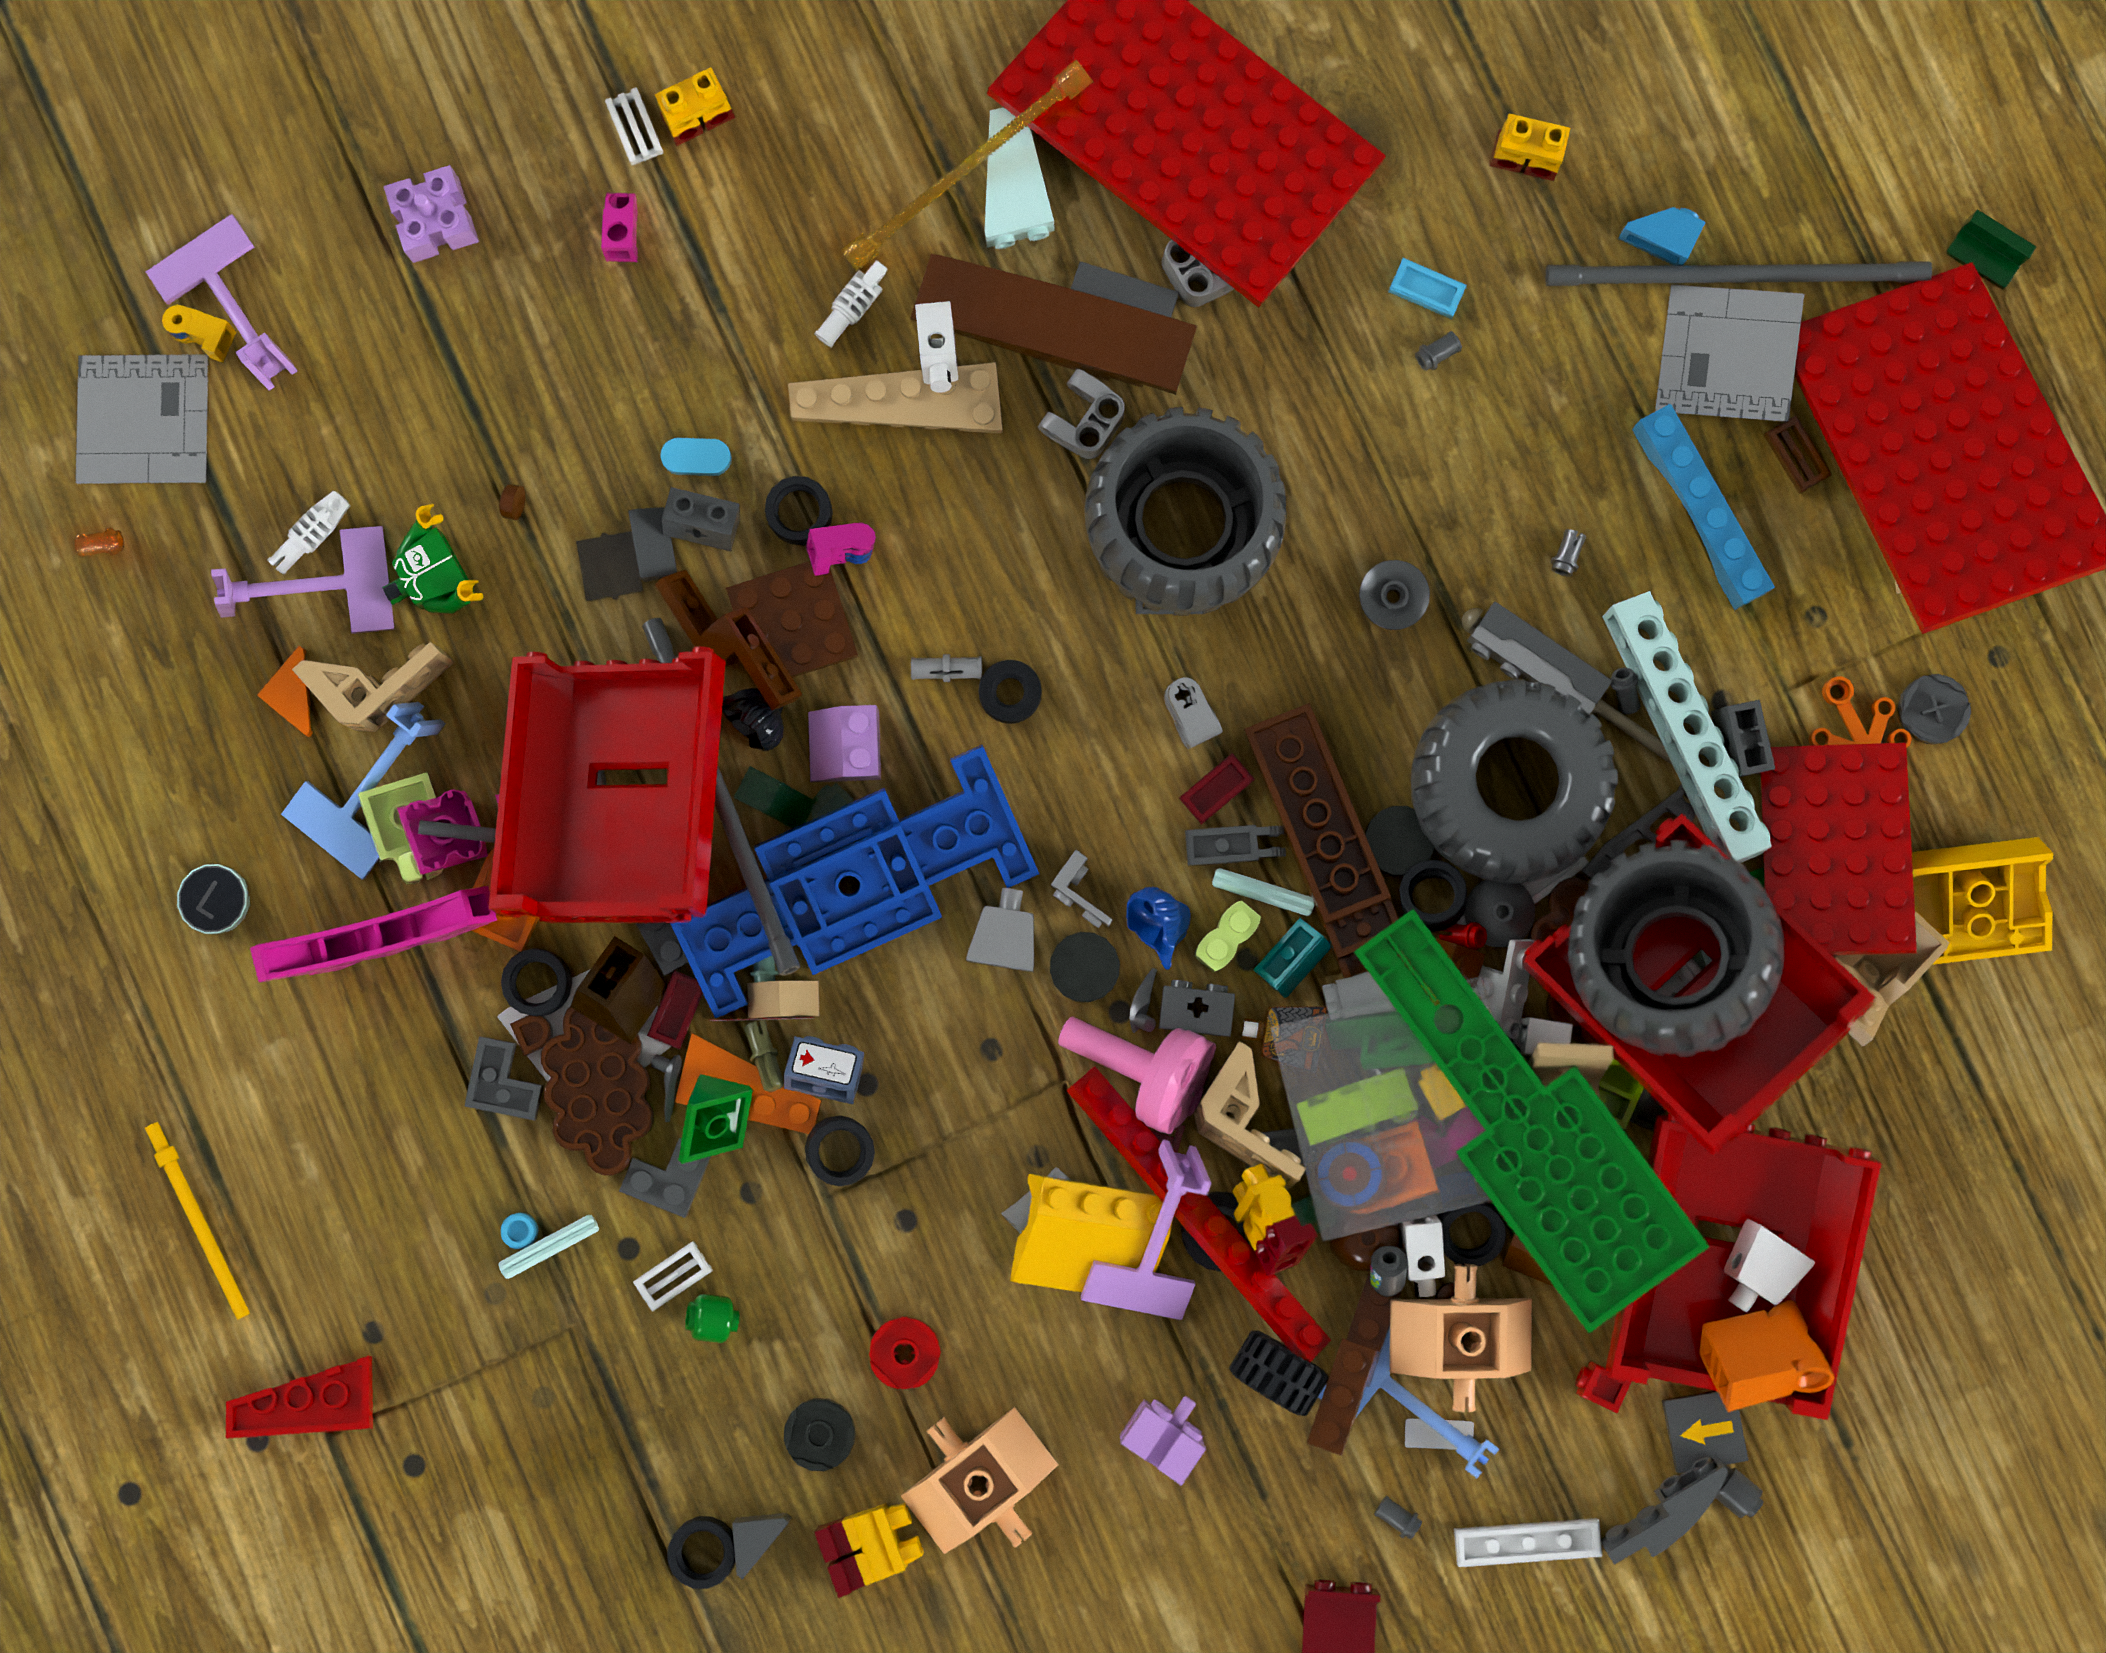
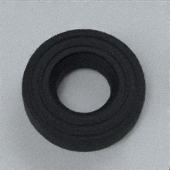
[979,660,1042,724]

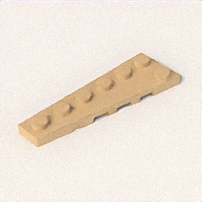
[788,362,1003,433]

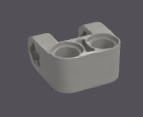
[1162,240,1234,307]
[1038,369,1124,459]
[1164,677,1223,749]

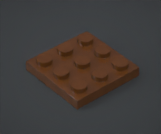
[726,561,859,678]

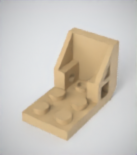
[292,642,454,732]
[1832,911,1949,1047]
[1193,1041,1306,1191]

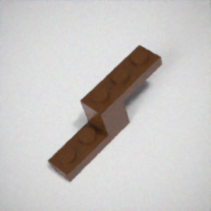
[655,569,803,711]
[1307,1272,1402,1456]

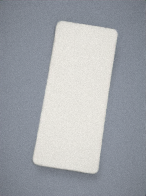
[1405,1418,1474,1450]

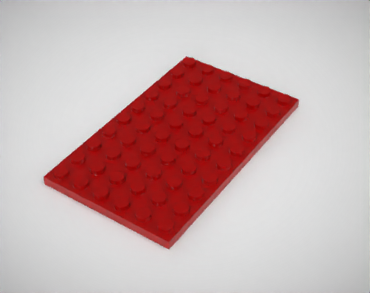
[987,0,1386,308]
[1794,262,2106,634]

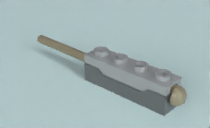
[1462,602,1672,765]

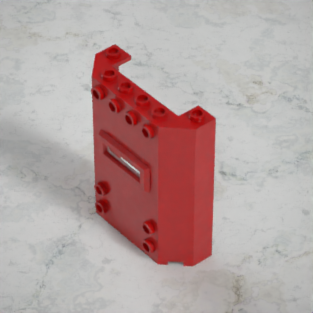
[489,647,726,923]
[1524,814,1876,1156]
[1605,1112,1882,1420]

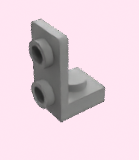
[1051,850,1113,928]

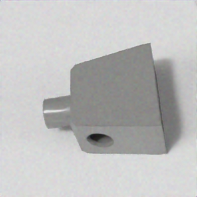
[966,888,1034,972]

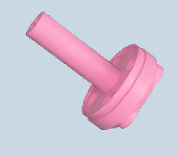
[1058,1016,1216,1134]

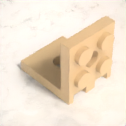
[1527,1043,1613,1097]

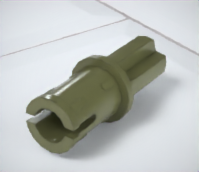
[744,1020,784,1092]

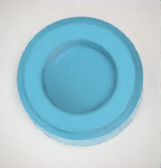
[501,1213,538,1249]

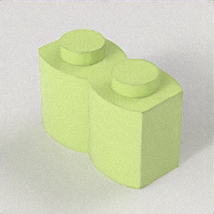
[1194,900,1261,973]

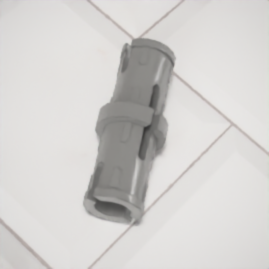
[911,654,982,682]

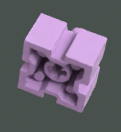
[383,165,479,263]
[1120,1396,1206,1486]

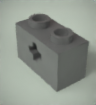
[662,487,740,551]
[1710,700,1775,777]
[1158,980,1235,1037]

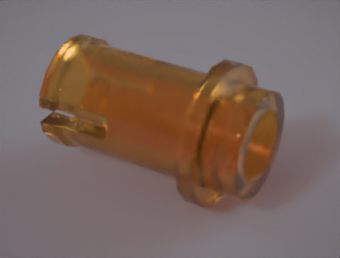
[75,527,124,557]

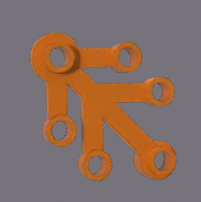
[1809,676,1912,748]

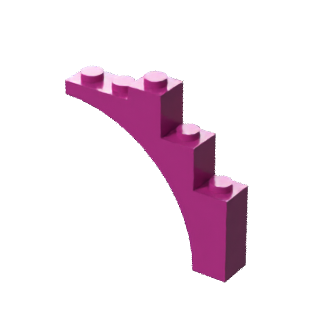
[250,886,497,983]

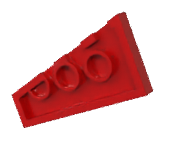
[226,1356,373,1439]

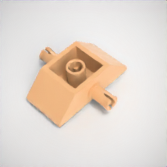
[1389,1264,1532,1412]
[901,1407,1058,1554]

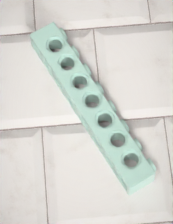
[1602,591,1772,863]

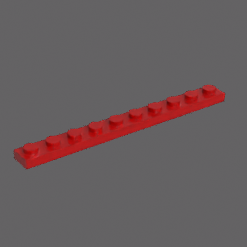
[1066,1066,1331,1363]

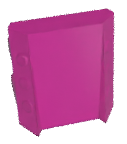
[397,789,488,875]

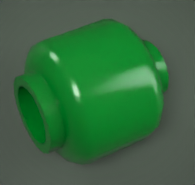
[685,1294,740,1343]

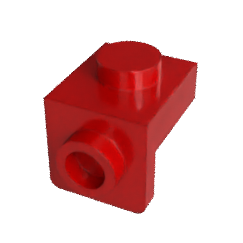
[1575,1361,1632,1413]

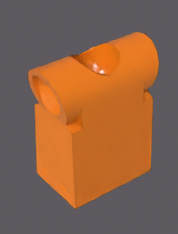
[1699,1300,1834,1412]

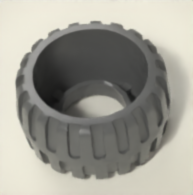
[1084,407,1287,616]
[1411,680,1618,884]
[1569,841,1784,1057]

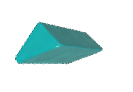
[1253,918,1331,998]

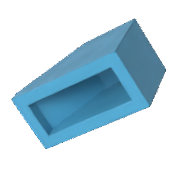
[1618,207,1705,266]

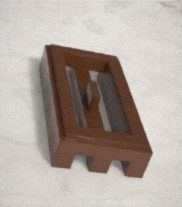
[1763,415,1832,494]

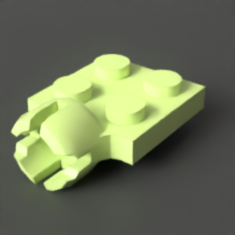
[358,772,443,884]

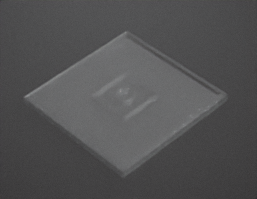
[1270,976,1493,1241]

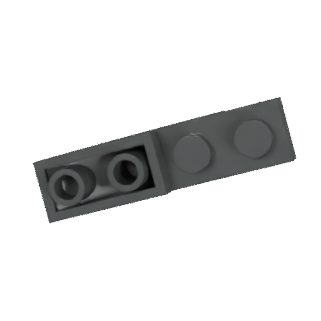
[1601,1454,1728,1565]

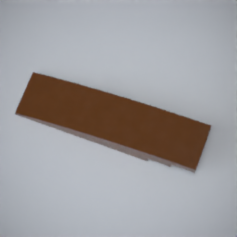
[910,253,1197,395]
[1244,703,1410,979]

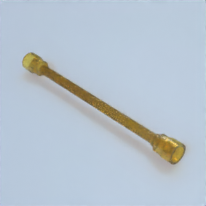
[841,60,1093,271]

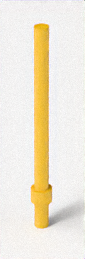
[145,1122,250,1320]

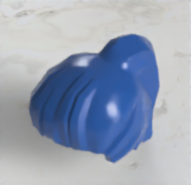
[1126,887,1191,970]

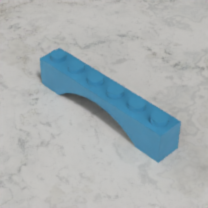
[1632,403,1775,611]

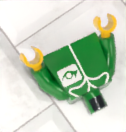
[382,504,483,614]

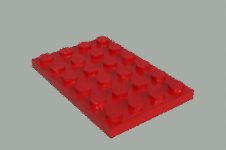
[1760,743,1917,955]

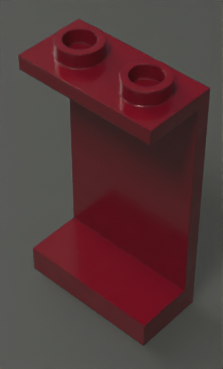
[1302,1579,1381,1653]

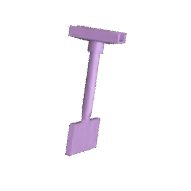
[146,214,297,390]
[211,526,395,634]
[1080,1140,1211,1320]

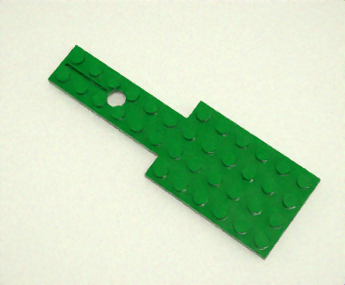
[1354,909,1710,1333]

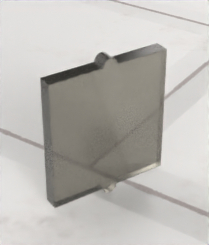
[576,531,644,602]

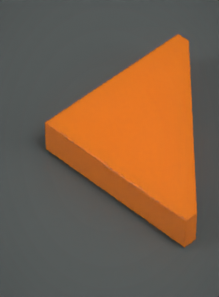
[257,646,313,737]

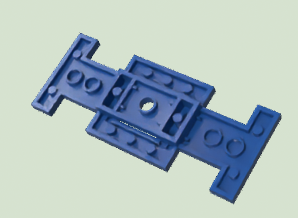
[670,745,1039,1019]

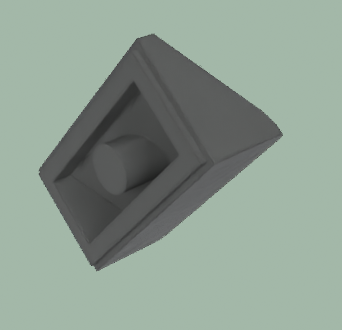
[628,507,677,582]

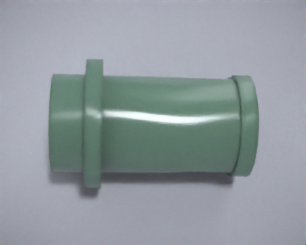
[750,956,779,983]

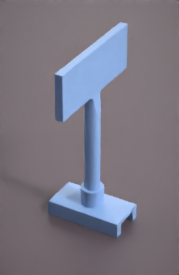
[281,702,446,880]
[1318,1328,1500,1478]

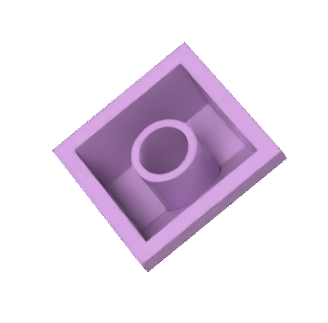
[808,705,881,782]

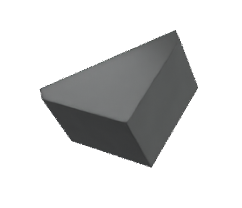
[732,1513,792,1579]

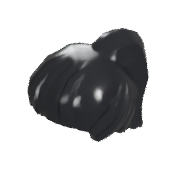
[722,688,784,751]

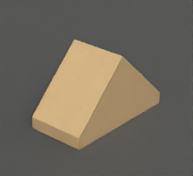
[747,981,819,1018]

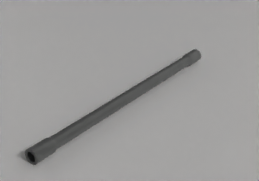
[1545,261,1932,286]
[642,618,800,975]

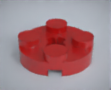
[869,1316,941,1389]

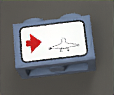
[784,1036,864,1104]

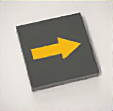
[1662,1391,1749,1473]

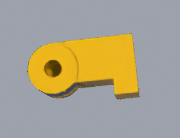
[162,305,236,363]

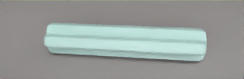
[1212,868,1315,916]
[498,1215,599,1279]

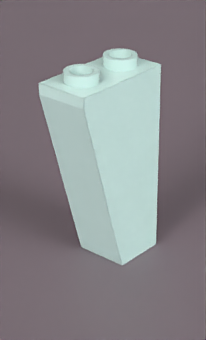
[985,107,1054,249]

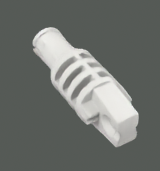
[815,260,887,348]
[267,491,351,575]

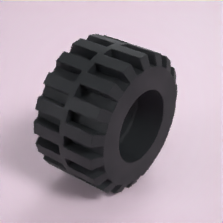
[1229,1330,1329,1416]

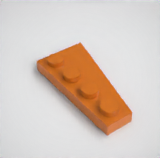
[675,1033,822,1134]

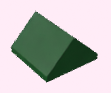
[678,1074,753,1164]

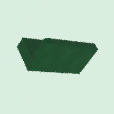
[1946,209,2037,289]

